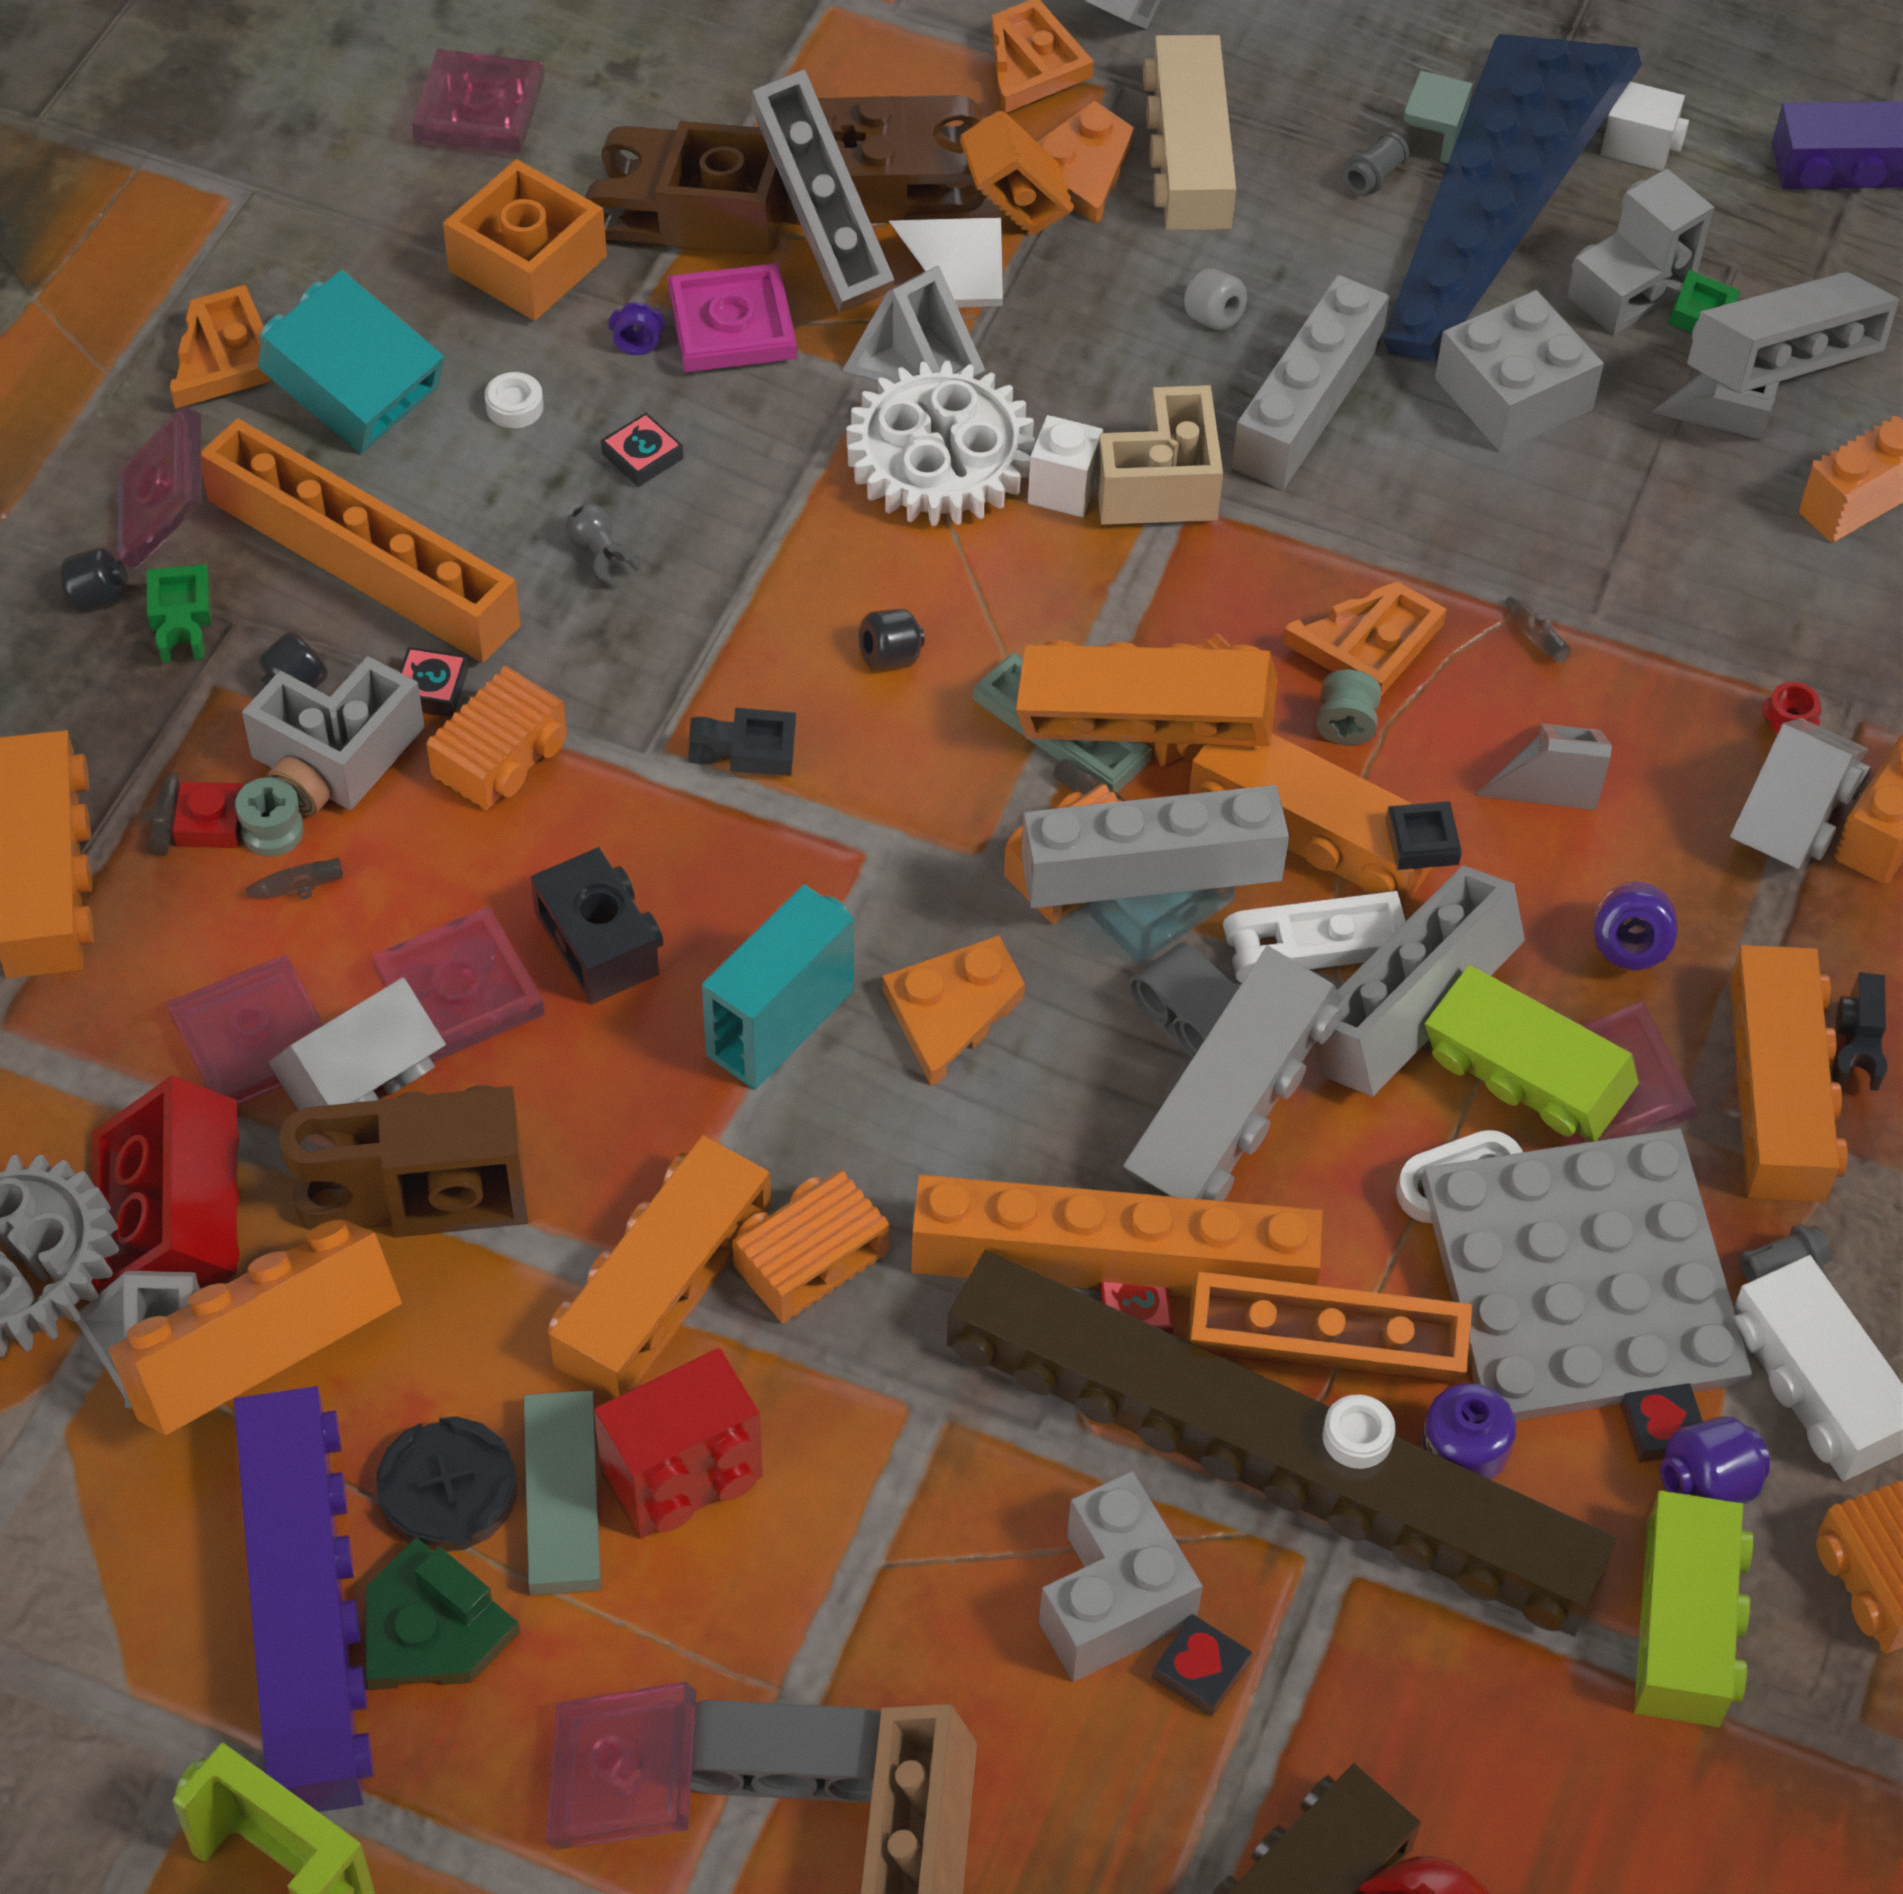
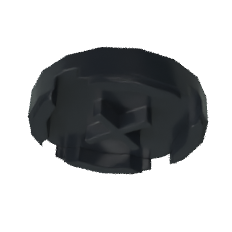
[377,1416,517,1552]

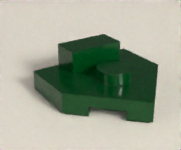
[366,1537,520,1690]

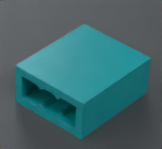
[258,269,445,454]
[702,884,854,1090]

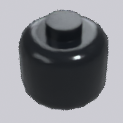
[60,547,128,613]
[858,609,925,670]
[259,632,328,689]

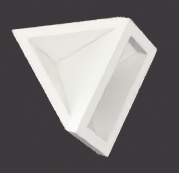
[889,218,1003,308]

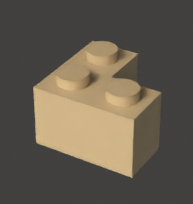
[1096,385,1223,525]

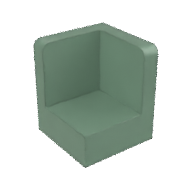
[1404,70,1473,164]

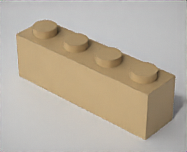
[1143,35,1236,230]

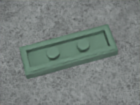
[973,652,1152,795]
[524,1390,601,1595]

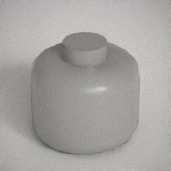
[1184,268,1248,331]

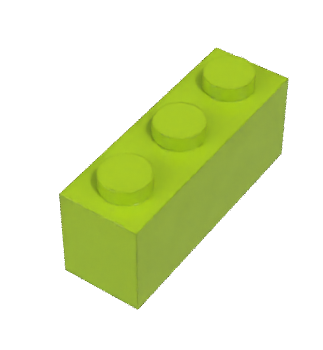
[1424,964,1639,1142]
[1634,1490,1753,1727]

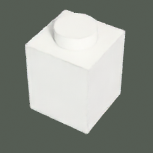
[1600,82,1690,171]
[1028,415,1103,518]

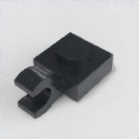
[688,708,796,776]
[1833,972,1887,1091]

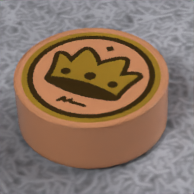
[266,756,330,817]

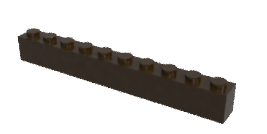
[946,1250,1618,1637]

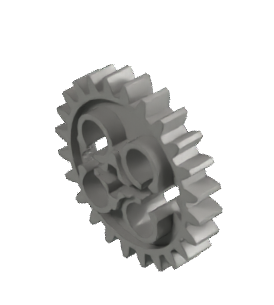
[0,1154,119,1358]

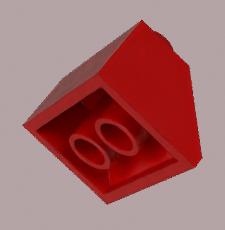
[88,1075,240,1303]

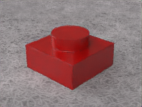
[172,782,243,848]

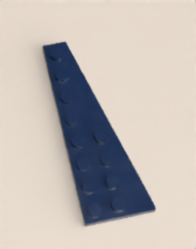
[1383,34,1642,362]

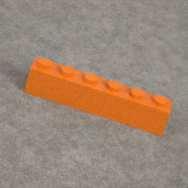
[198,418,521,664]
[911,1174,1323,1298]

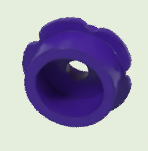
[608,302,665,355]

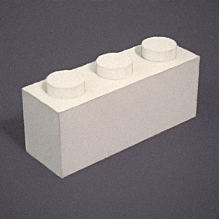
[1732,1255,1903,1482]

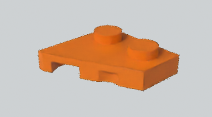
[991,0,1094,113]
[1037,100,1134,224]
[170,285,273,409]
[1283,581,1447,696]
[882,935,1025,1086]

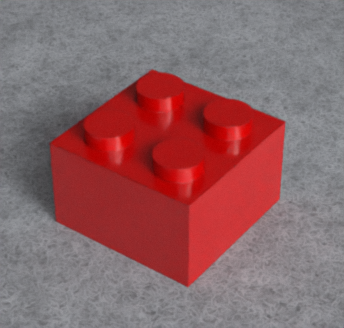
[594,1347,763,1539]

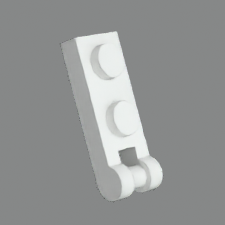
[1223,891,1406,983]

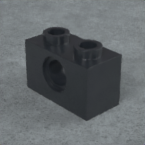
[530,847,664,1005]

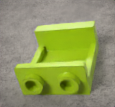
[172,1742,376,1894]

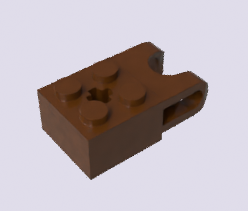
[796,95,986,225]
[585,121,789,254]
[279,1085,528,1238]

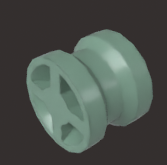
[1316,669,1382,746]
[235,777,304,857]

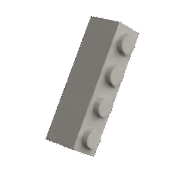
[750,69,894,313]
[1687,272,1899,393]
[1232,275,1389,491]
[1021,785,1289,908]
[1314,865,1525,1097]
[1123,945,1342,1201]

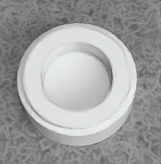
[485,372,544,429]
[1323,1395,1395,1469]

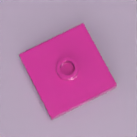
[667,263,797,372]

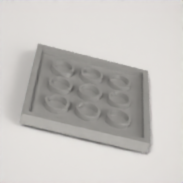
[1421,1128,1753,1421]

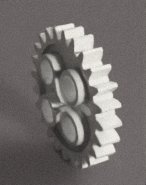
[846,361,1035,526]

